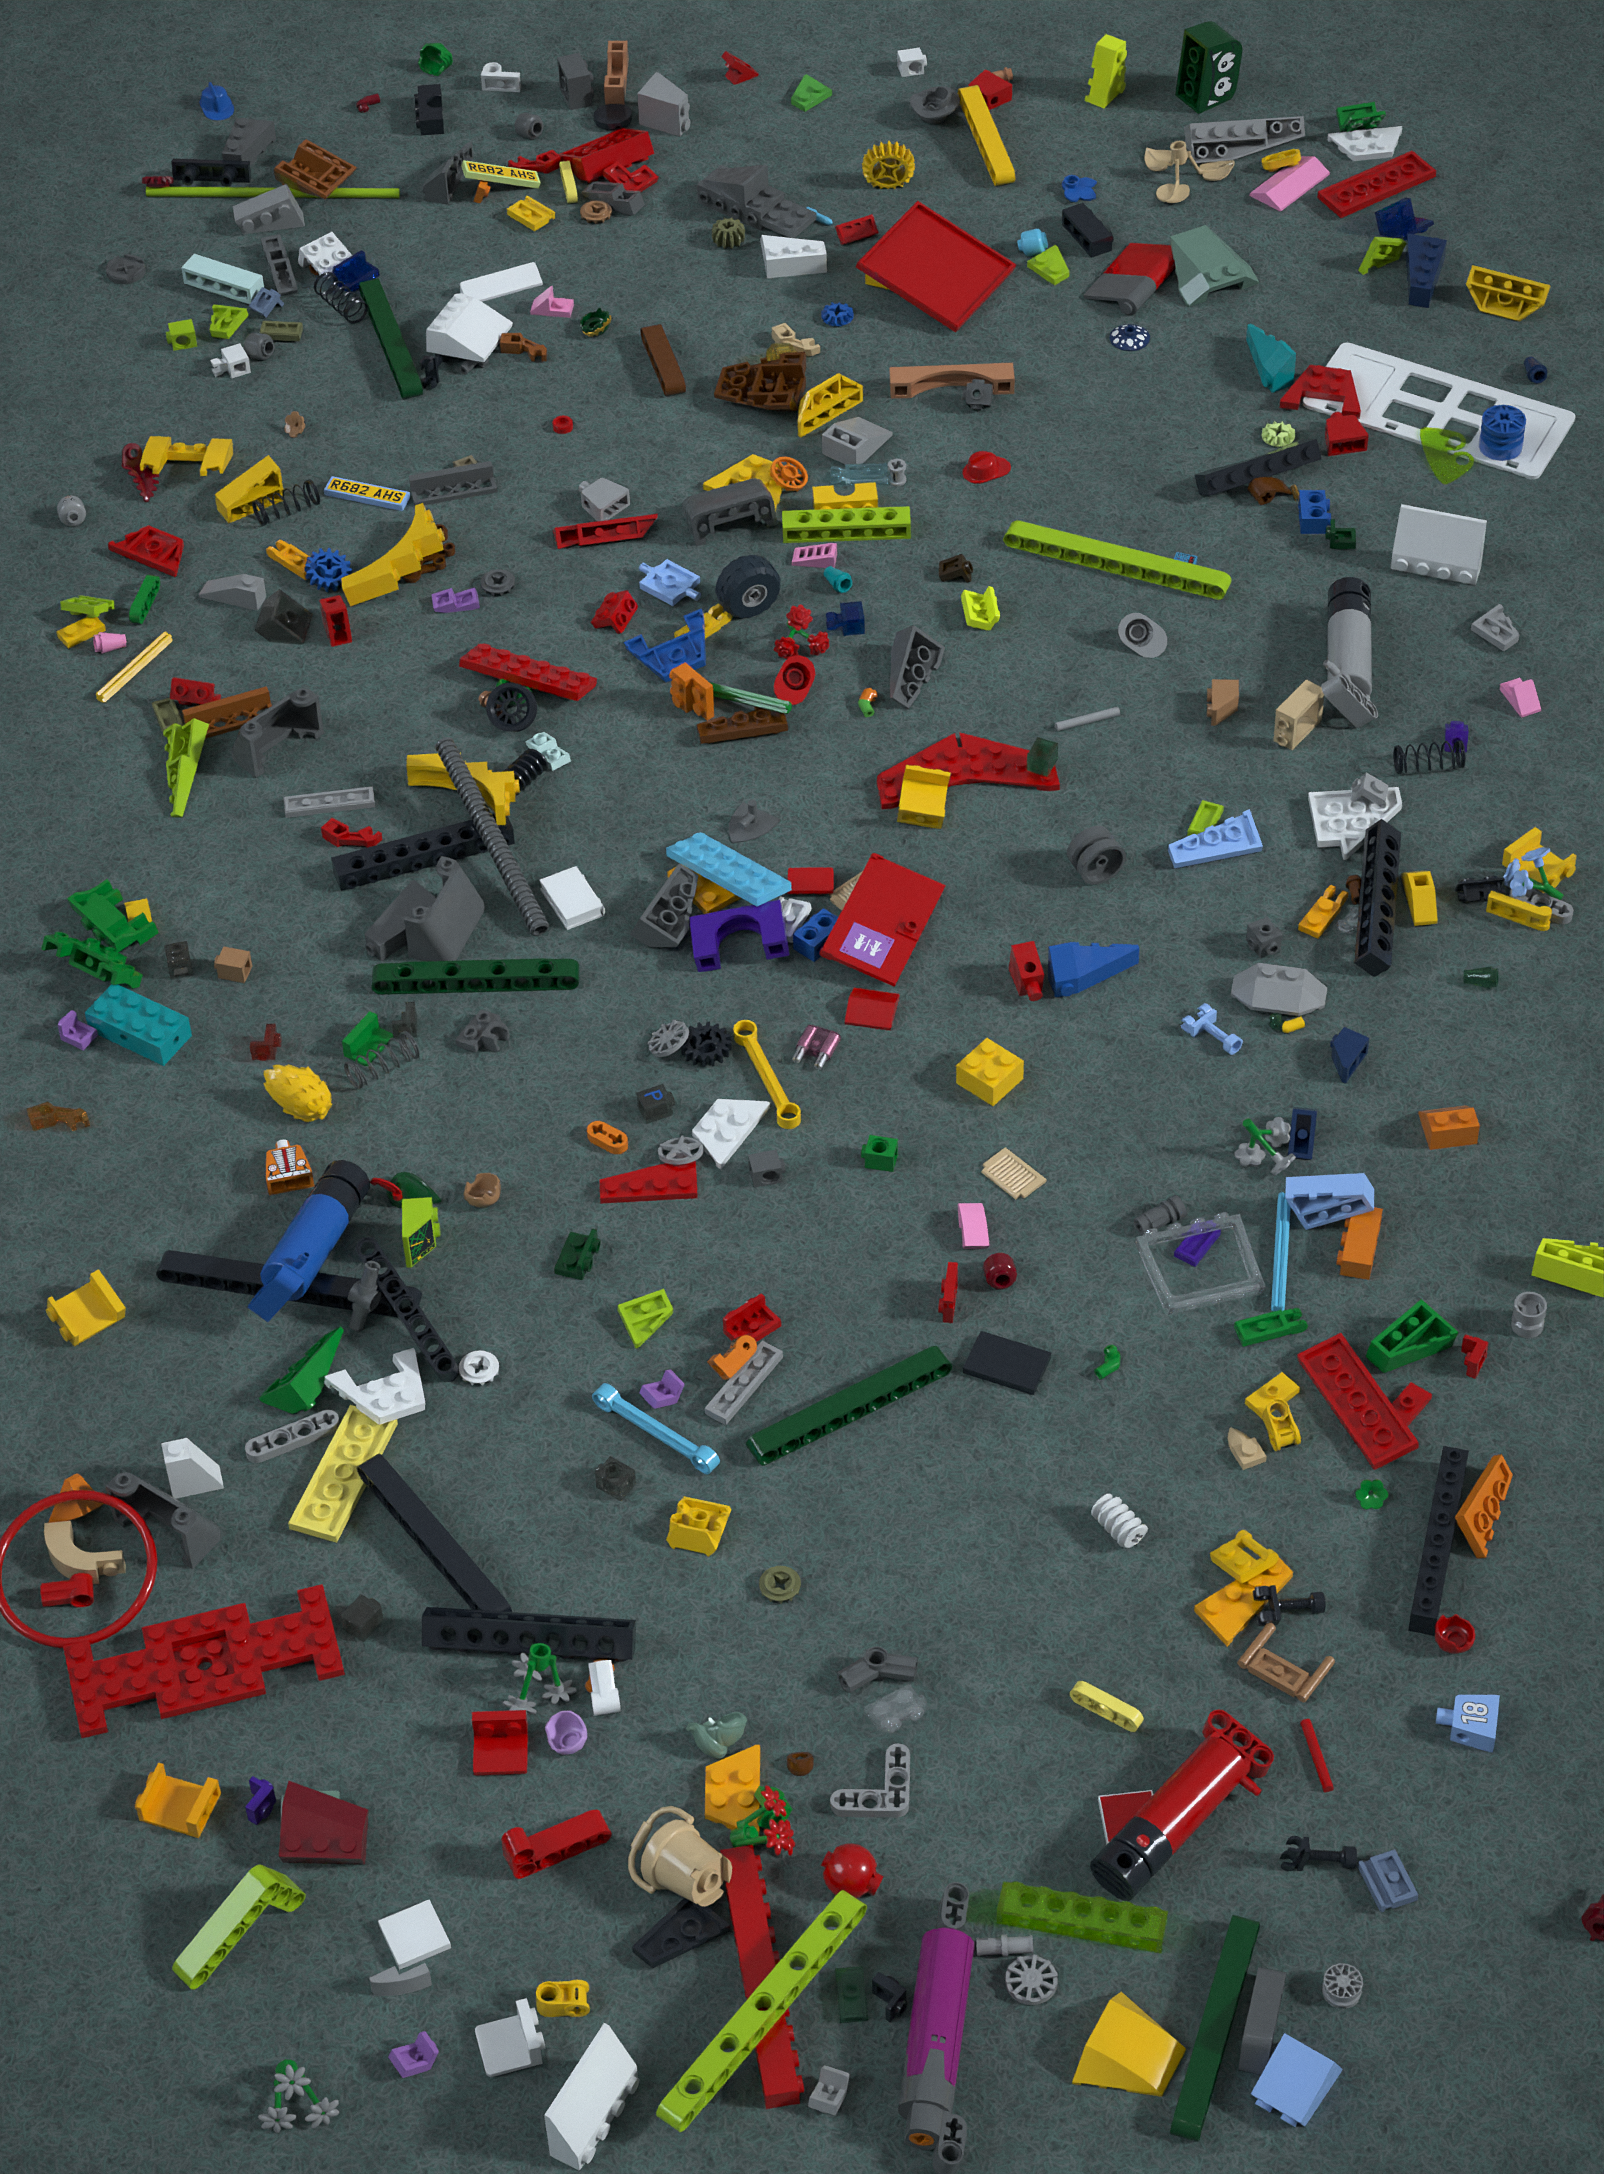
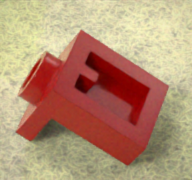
[1461,1334,1488,1379]

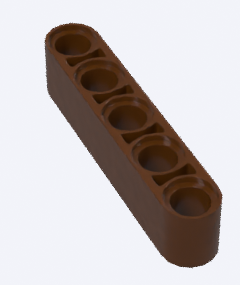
[640,324,686,396]

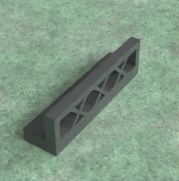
[409,461,497,505]

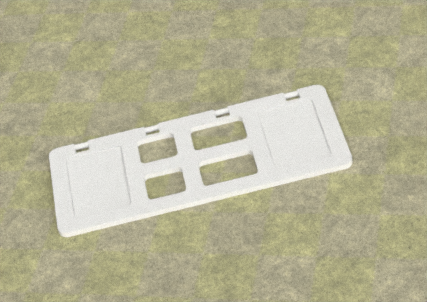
[1303,343,1575,479]

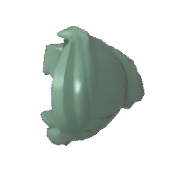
[686,1712,747,1759]

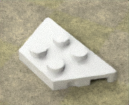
[1328,126,1402,161]
[692,1099,770,1169]

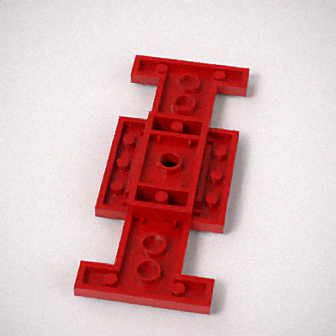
[63,1584,345,1738]

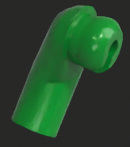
[1094,1345,1121,1380]

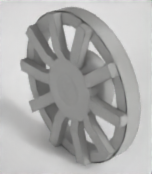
[648,1020,689,1057]
[1005,1954,1058,2005]

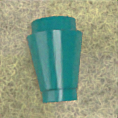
[823,566,852,593]

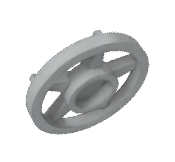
[658,1136,703,1165]

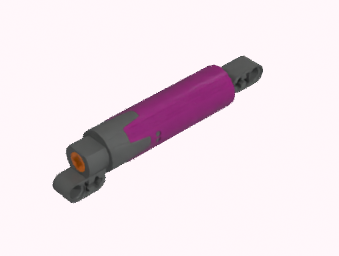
[898,1882,974,2174]

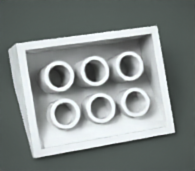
[426,293,513,362]
[1391,504,1487,585]
[544,2023,640,2171]

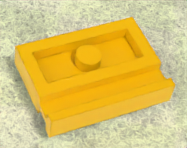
[507,196,555,231]

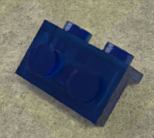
[332,250,380,294]

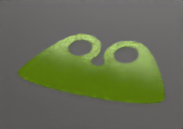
[1420,427,1474,485]

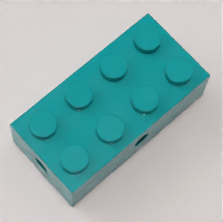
[85,984,192,1066]

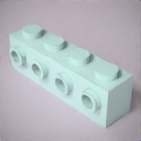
[181,254,264,304]

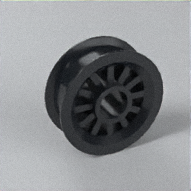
[486,683,537,732]

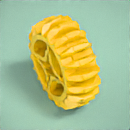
[862,141,915,189]

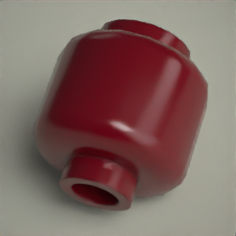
[983,1253,1017,1289]

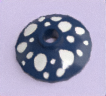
[1109,324,1150,351]

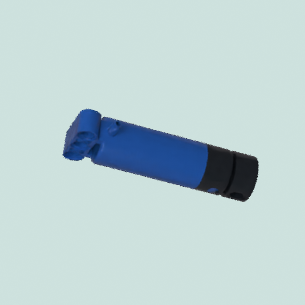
[247,1160,370,1322]

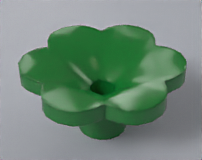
[1355,1479,1388,1509]

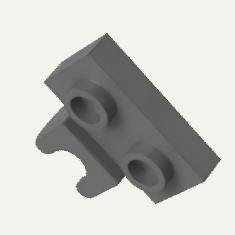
[455,1010,510,1052]

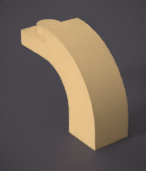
[44,1521,126,1584]

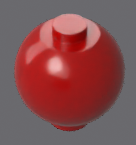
[821,1843,883,1898]

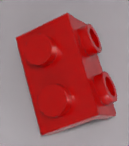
[591,590,638,634]
[170,677,221,705]
[723,1293,781,1342]

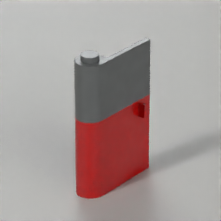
[1083,243,1176,315]

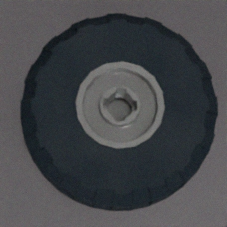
[715,555,781,618]

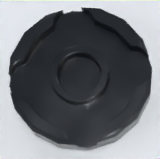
[594,104,632,130]

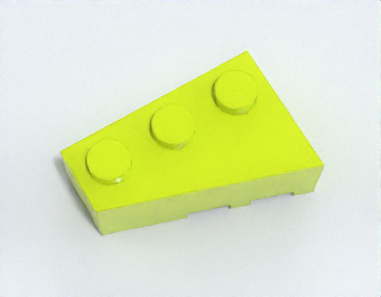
[1085,34,1127,108]
[1532,1238,1604,1298]

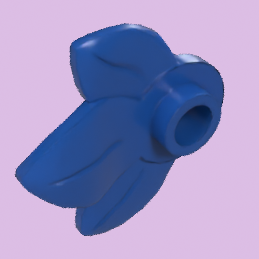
[1062,175,1097,202]

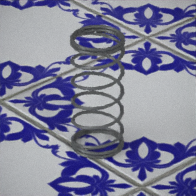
[344,1031,420,1089]

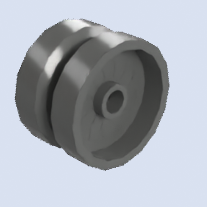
[1067,826,1126,885]

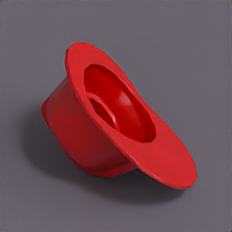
[962,451,1011,484]
[773,655,816,705]

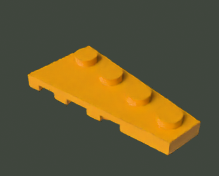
[1194,1558,1293,1647]

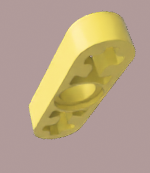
[559,161,578,204]
[1070,1681,1144,1732]

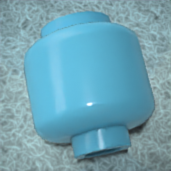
[1017,229,1048,257]

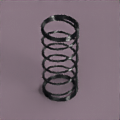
[314,272,368,324]
[252,479,321,526]
[1393,740,1466,774]

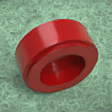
[552,415,573,434]

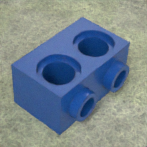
[1298,490,1331,534]
[793,908,838,962]

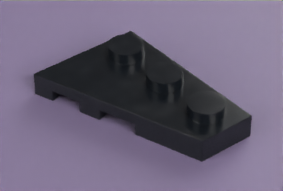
[632,1898,731,1969]

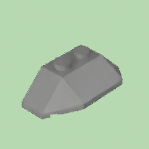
[1231,963,1327,1016]

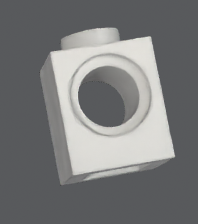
[897,48,927,77]

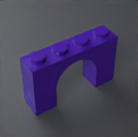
[689,900,789,972]

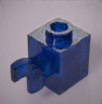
[826,601,865,636]

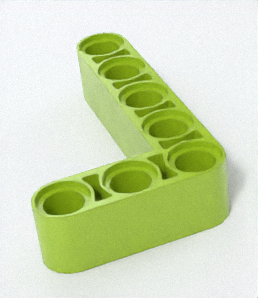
[172,1865,306,1990]

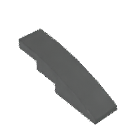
[261,234,298,295]

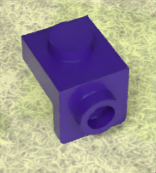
[1444,721,1469,753]
[245,1776,276,1825]

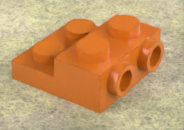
[669,662,714,721]

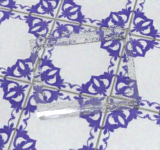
[1134,1212,1266,1316]

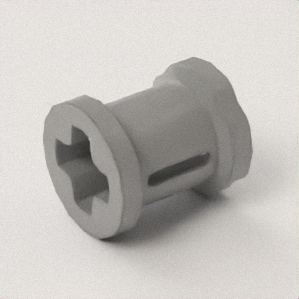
[888,459,907,486]

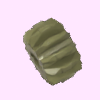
[712,217,745,249]

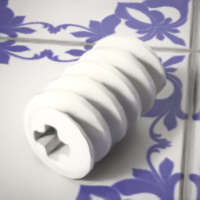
[1091,1494,1148,1548]

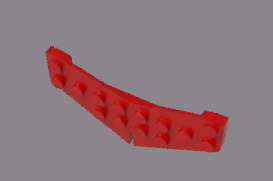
[877,732,1060,810]

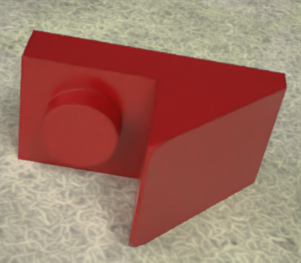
[721,51,759,85]

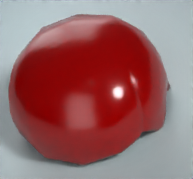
[1435,1614,1475,1654]

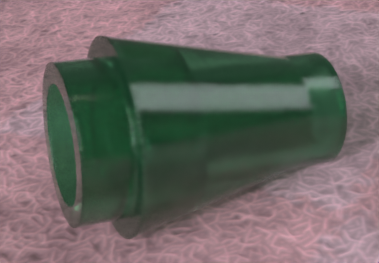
[1463,966,1499,989]

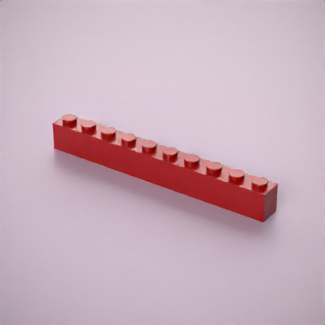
[720,1845,804,2109]

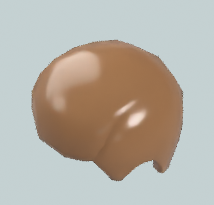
[463,1173,501,1208]

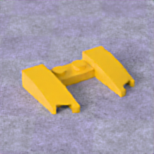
[140,436,233,476]

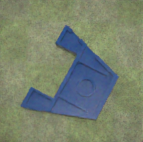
[624,609,706,682]

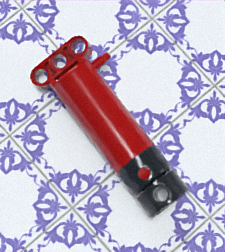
[1090,1709,1274,1901]

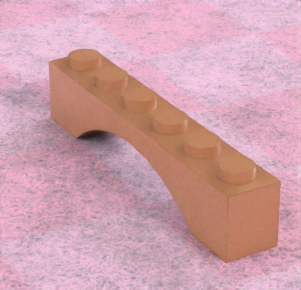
[890,363,1015,399]

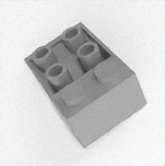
[822,417,892,469]

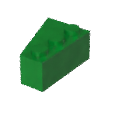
[1365,1299,1458,1373]

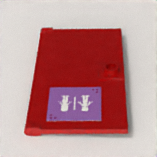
[819,853,946,987]

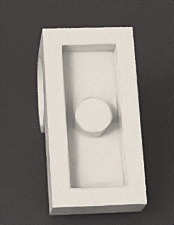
[481,62,521,92]

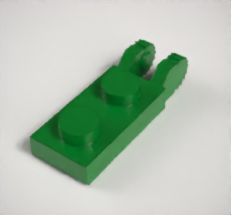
[1234,1308,1308,1347]

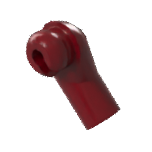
[356,93,380,113]

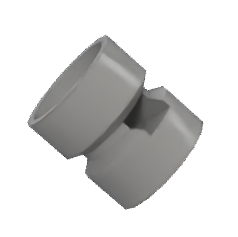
[1511,1292,1547,1338]

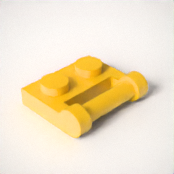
[1210,1530,1279,1584]

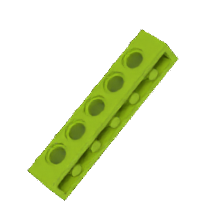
[782,506,911,543]

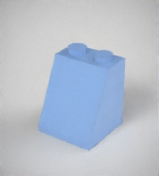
[1251,2033,1343,2127]

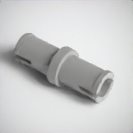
[976,1934,1033,1957]

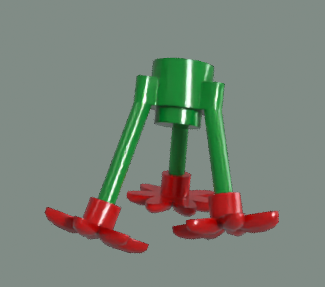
[730,1785,795,1856]

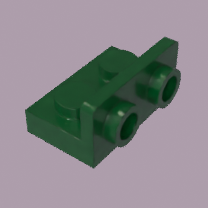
[554,1228,601,1280]

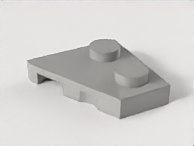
[1471,604,1519,651]

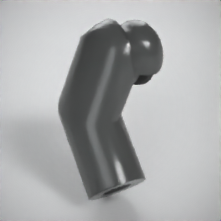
[459,358,489,375]

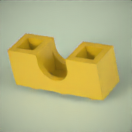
[812,482,878,510]

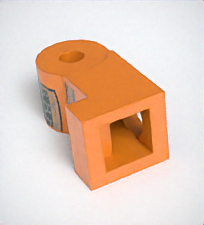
[707,1335,757,1380]

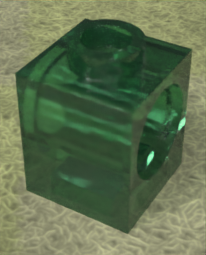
[1027,737,1058,777]

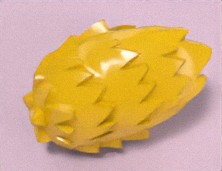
[263,1064,332,1122]

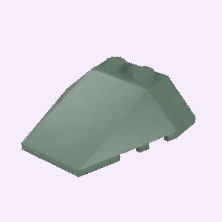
[1170,225,1259,307]

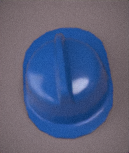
[199,82,234,120]

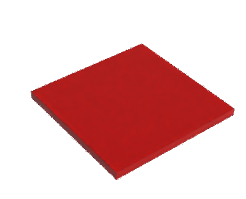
[856,201,1016,332]

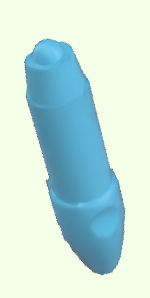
[806,207,833,225]

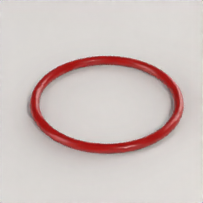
[0,1490,157,1648]

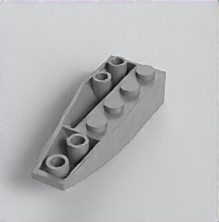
[1184,116,1305,163]

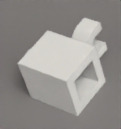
[211,343,251,378]

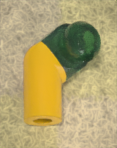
[1269,1013,1305,1033]

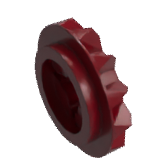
[142,176,174,187]

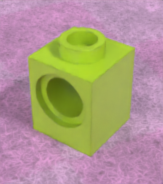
[165,319,197,351]

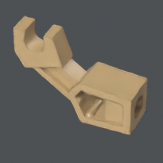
[772,323,820,356]

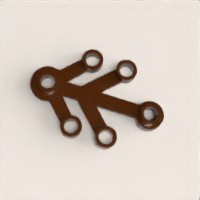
[401,524,455,583]

